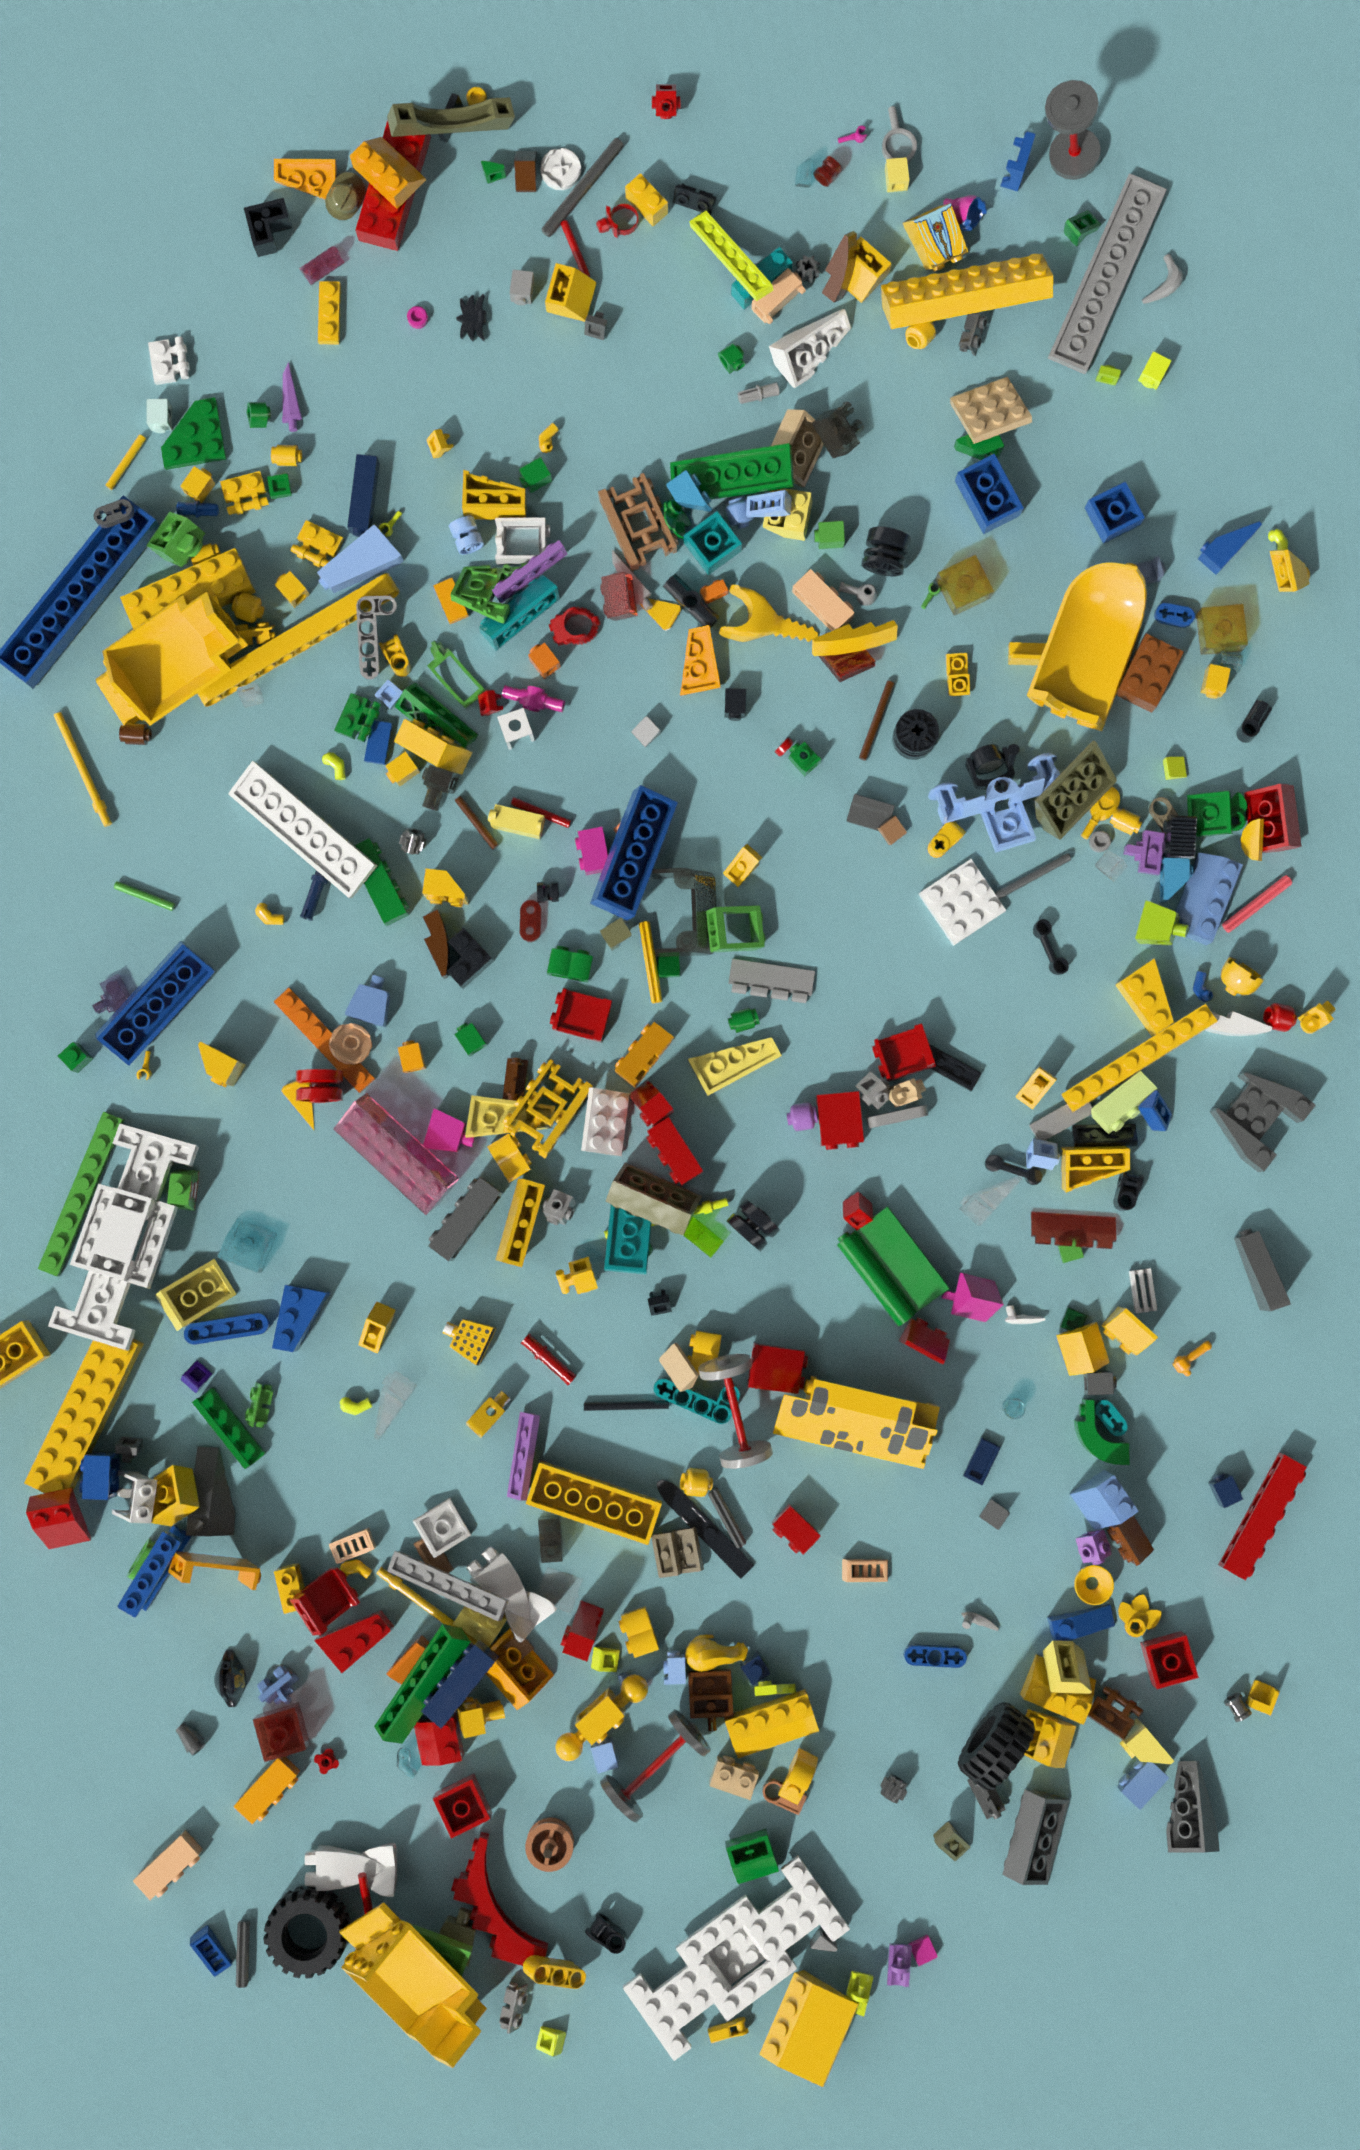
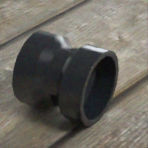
[537,881,559,903]

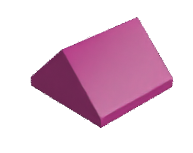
[951,1272,1004,1322]

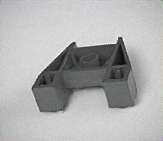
[1210,1072,1316,1172]

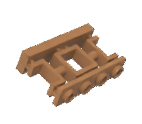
[598,473,679,572]

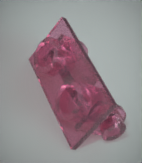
[299,246,345,285]

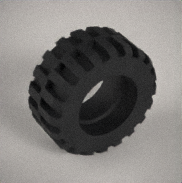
[958,1702,1035,1790]
[263,1886,350,1979]

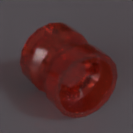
[813,156,842,187]

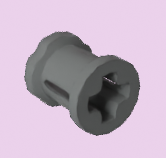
[1224,1693,1252,1722]

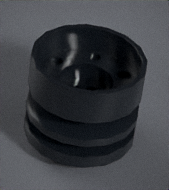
[861,526,911,577]
[892,709,939,760]

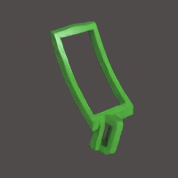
[427,640,485,709]

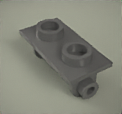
[958,311,988,356]
[967,1779,1006,1819]

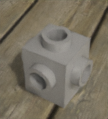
[856,1071,890,1109]
[543,1189,576,1225]

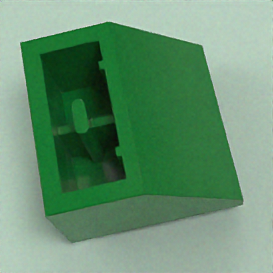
[725,1828,779,1884]

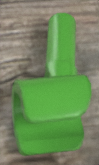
[921,582,941,609]

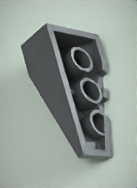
[186,1446,236,1537]
[1166,1761,1220,1853]

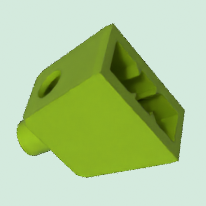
[1135,900,1189,945]

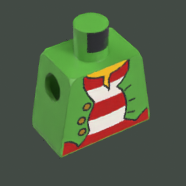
[167,1169,200,1211]

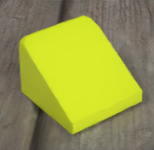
[1163,757,1187,780]
[591,1647,620,1672]
[536,2026,566,2057]

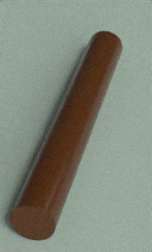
[455,796,499,850]

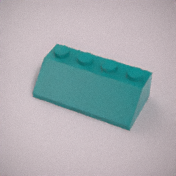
[479,575,560,651]

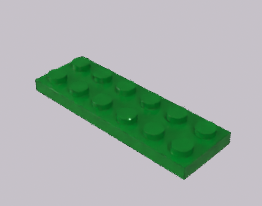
[670,443,794,500]

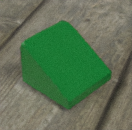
[481,161,506,184]
[658,956,680,978]

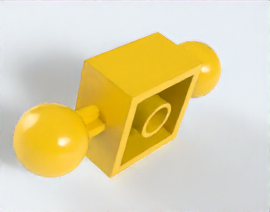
[555,1674,648,1761]

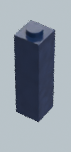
[347,454,380,537]

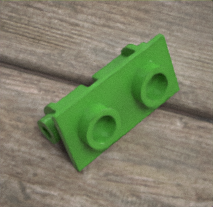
[245,1382,274,1428]

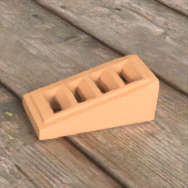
[329,1527,377,1564]
[842,1559,888,1582]

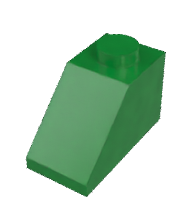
[954,435,1004,460]

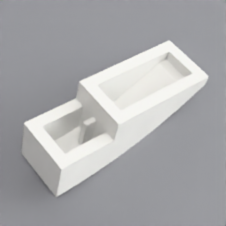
[1205,1011,1272,1036]

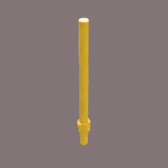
[54,712,112,827]
[376,1567,478,1645]

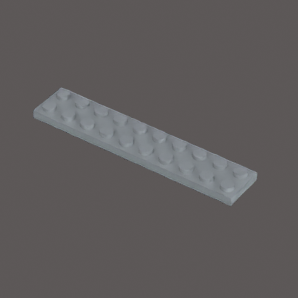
[1048,173,1167,374]

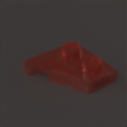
[819,650,876,682]

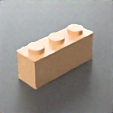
[792,569,855,631]
[133,1830,203,1900]

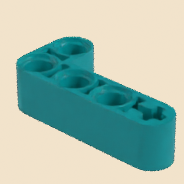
[653,1378,740,1424]

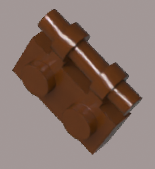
[1087,1686,1144,1741]

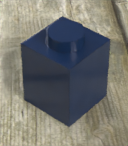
[1208,1472,1243,1508]
[740,1651,771,1686]

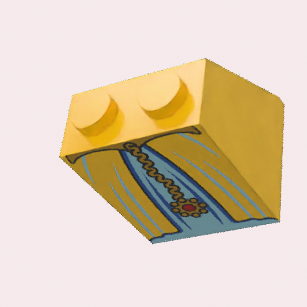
[903,203,968,272]

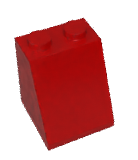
[747,1343,808,1394]

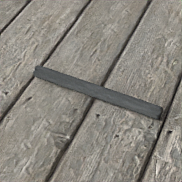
[542,137,623,237]

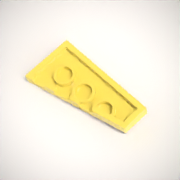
[465,1095,555,1138]

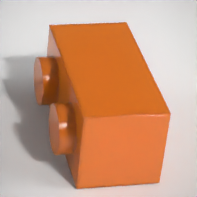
[699,579,729,604]

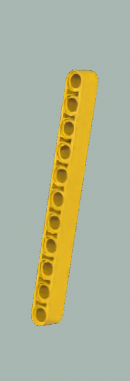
[197,573,400,707]

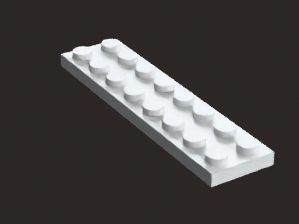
[228,761,377,898]

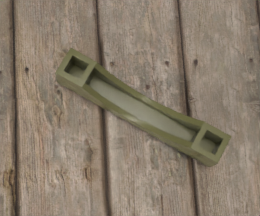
[387,97,515,137]

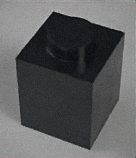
[724,688,746,721]

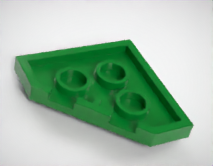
[161,397,227,470]

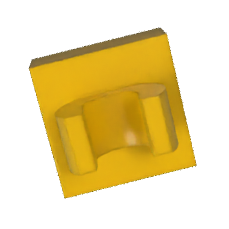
[427,429,453,459]

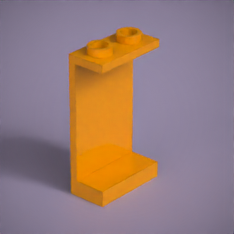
[168,1551,261,1590]

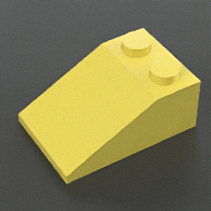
[155,1259,237,1331]

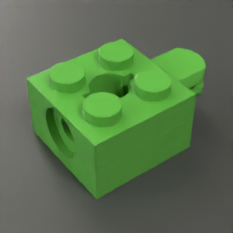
[146,512,206,567]

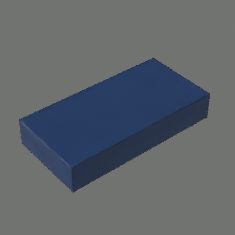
[962,1437,1001,1486]

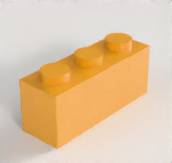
[233,1753,300,1824]

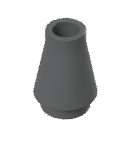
[175,1722,206,1756]

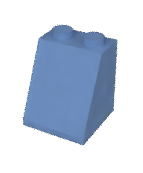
[1070,1470,1139,1530]

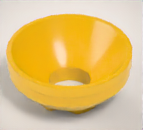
[1074,1565,1114,1605]

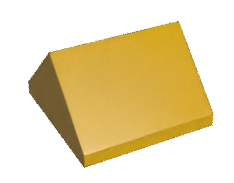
[1056,1322,1110,1376]

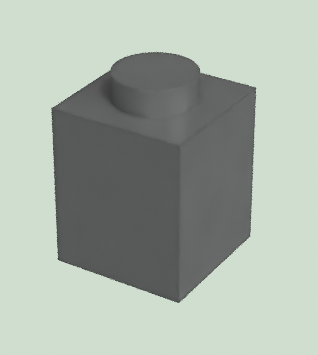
[1083,1371,1117,1395]

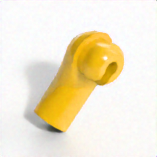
[539,423,559,453]
[255,903,284,925]

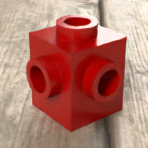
[652,84,680,119]

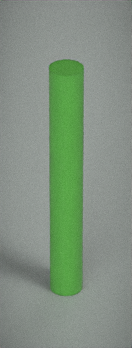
[114,881,175,911]

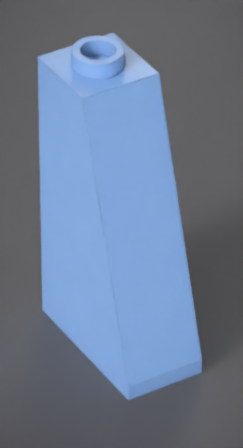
[317,525,404,594]

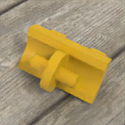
[1297,1001,1336,1034]

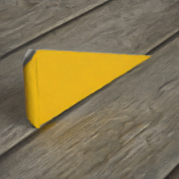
[640,598,681,631]
[281,1081,314,1130]

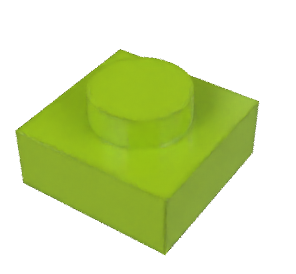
[1095,365,1121,386]

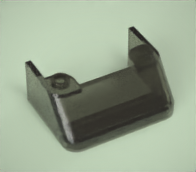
[652,868,717,957]

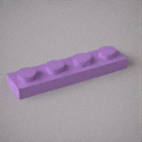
[492,540,568,603]
[507,1412,540,1501]

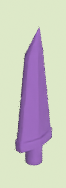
[282,362,302,432]

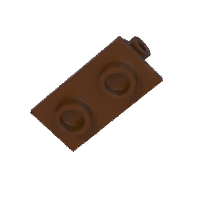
[502,1058,528,1101]

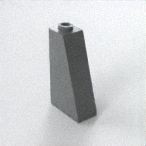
[1234,1228,1291,1311]

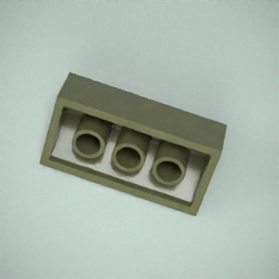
[605,1163,702,1235]

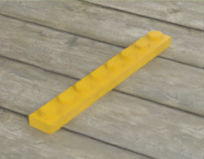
[1061,1004,1217,1113]

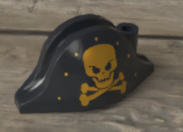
[214,1650,246,1707]

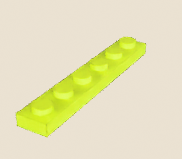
[689,211,774,301]

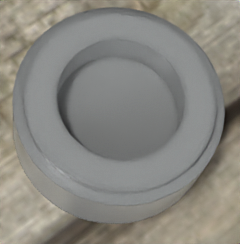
[1089,831,1111,853]

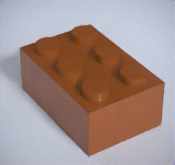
[1116,633,1184,713]

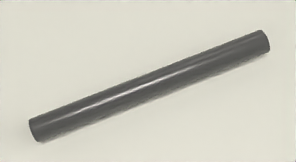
[995,853,1071,899]

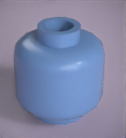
[725,497,755,529]

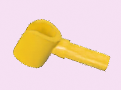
[136,1051,152,1080]

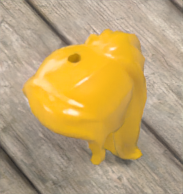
[685,1634,748,1672]

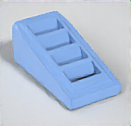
[746,490,791,518]

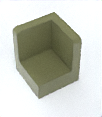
[600,918,632,951]

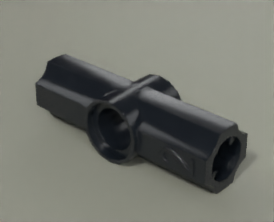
[663,573,720,628]

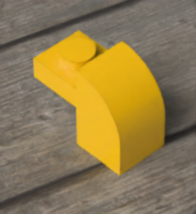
[778,1748,818,1805]

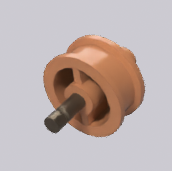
[525,1817,574,1872]

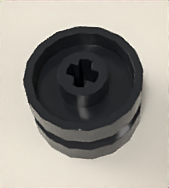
[726,1199,780,1252]

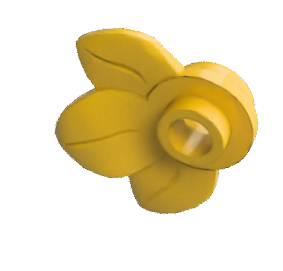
[1118,1594,1161,1637]

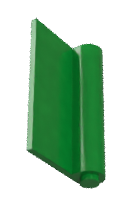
[837,1206,950,1327]

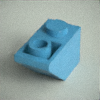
[666,470,713,512]

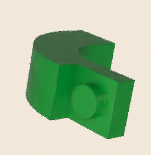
[1074,1399,1130,1465]

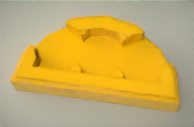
[1241,819,1264,861]

